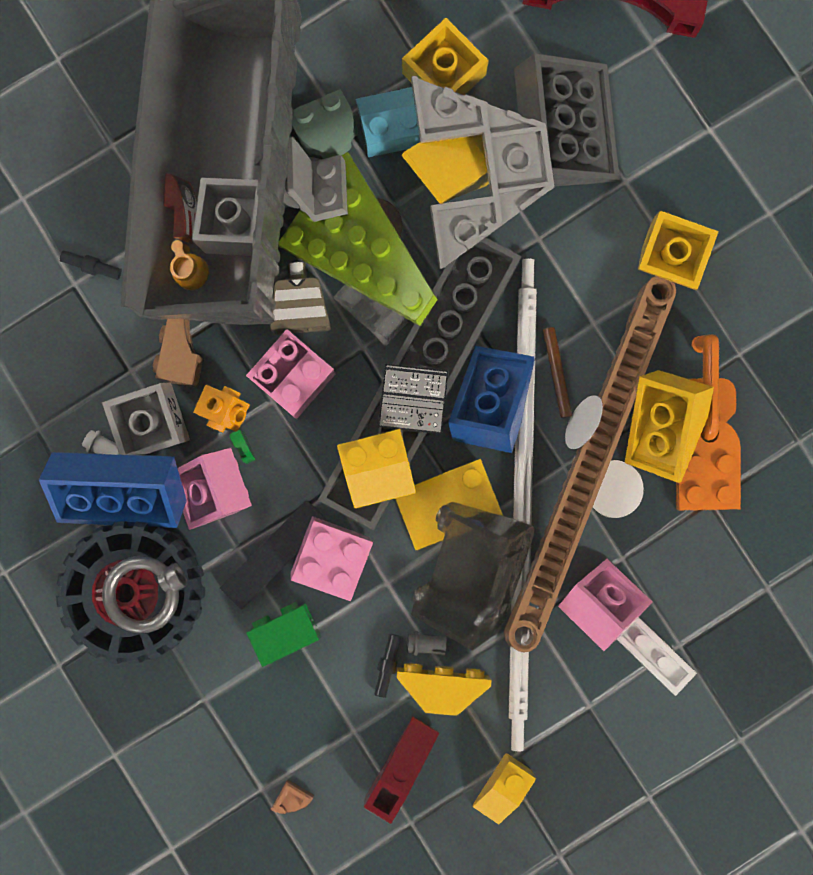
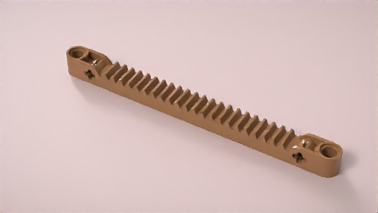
[504,276,676,653]

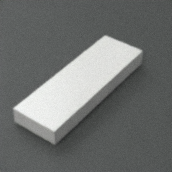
[617,617,697,696]

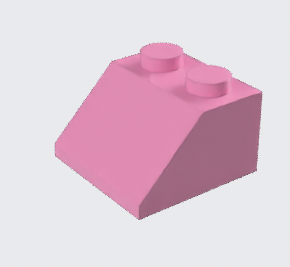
[178,448,252,530]
[558,559,653,651]

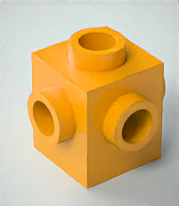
[193,385,250,433]

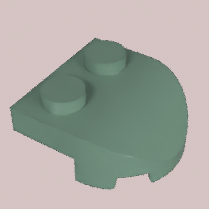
[291,89,358,159]

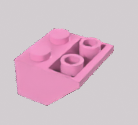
[246,329,336,419]

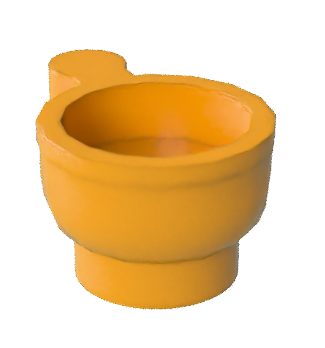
[170,240,209,290]

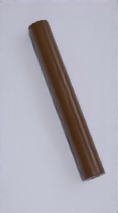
[543,327,573,418]

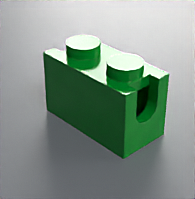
[247,601,322,667]

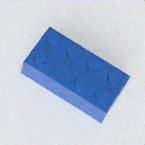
[39,452,187,528]

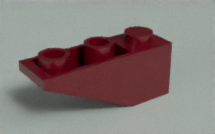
[364,716,439,824]

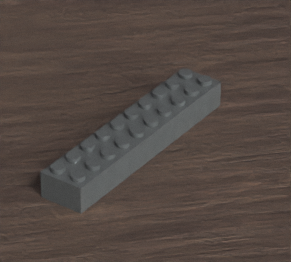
[318,237,522,530]

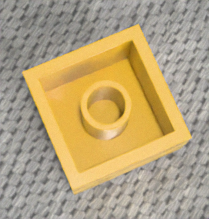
[402,18,489,95]

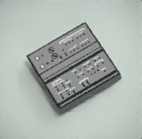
[378,364,448,435]

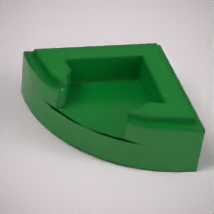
[229,430,256,464]

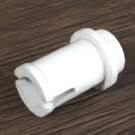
[82,430,119,455]

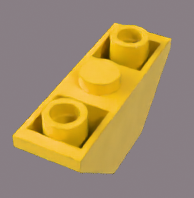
[397,663,492,716]

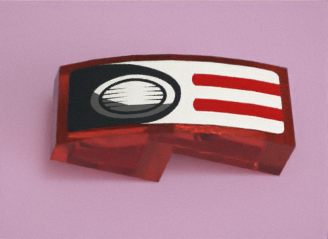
[164,174,198,244]

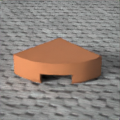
[271,780,314,814]

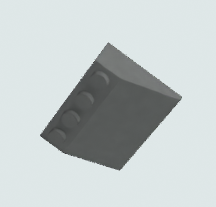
[514,53,620,187]

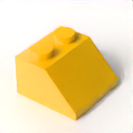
[638,211,719,290]
[337,429,416,509]

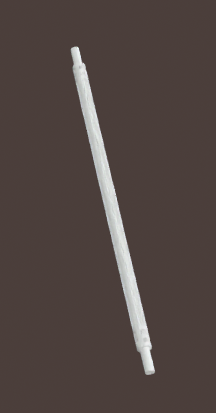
[509,259,537,751]

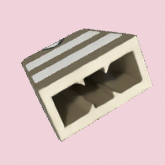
[271,262,331,335]

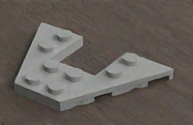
[411,76,554,269]

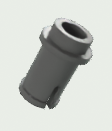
[407,631,446,656]

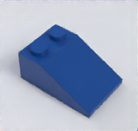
[448,346,535,453]

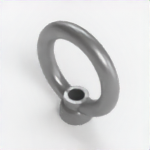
[102,556,187,633]

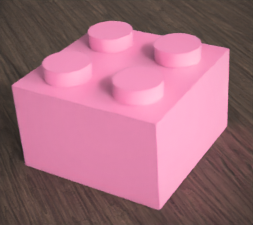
[290,516,373,601]

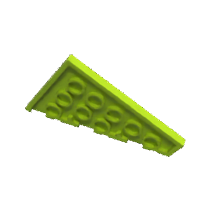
[278,152,438,326]

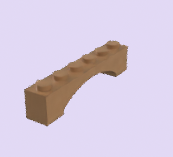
[153,319,203,388]

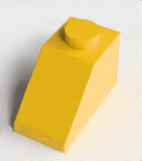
[472,753,536,824]

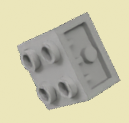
[285,137,348,222]

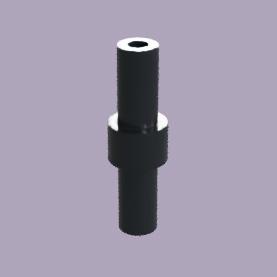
[60,250,122,280]
[374,634,401,698]

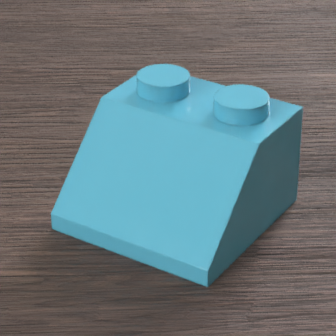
[356,87,420,157]

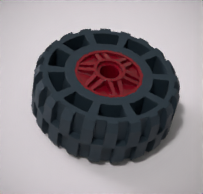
[56,521,205,665]

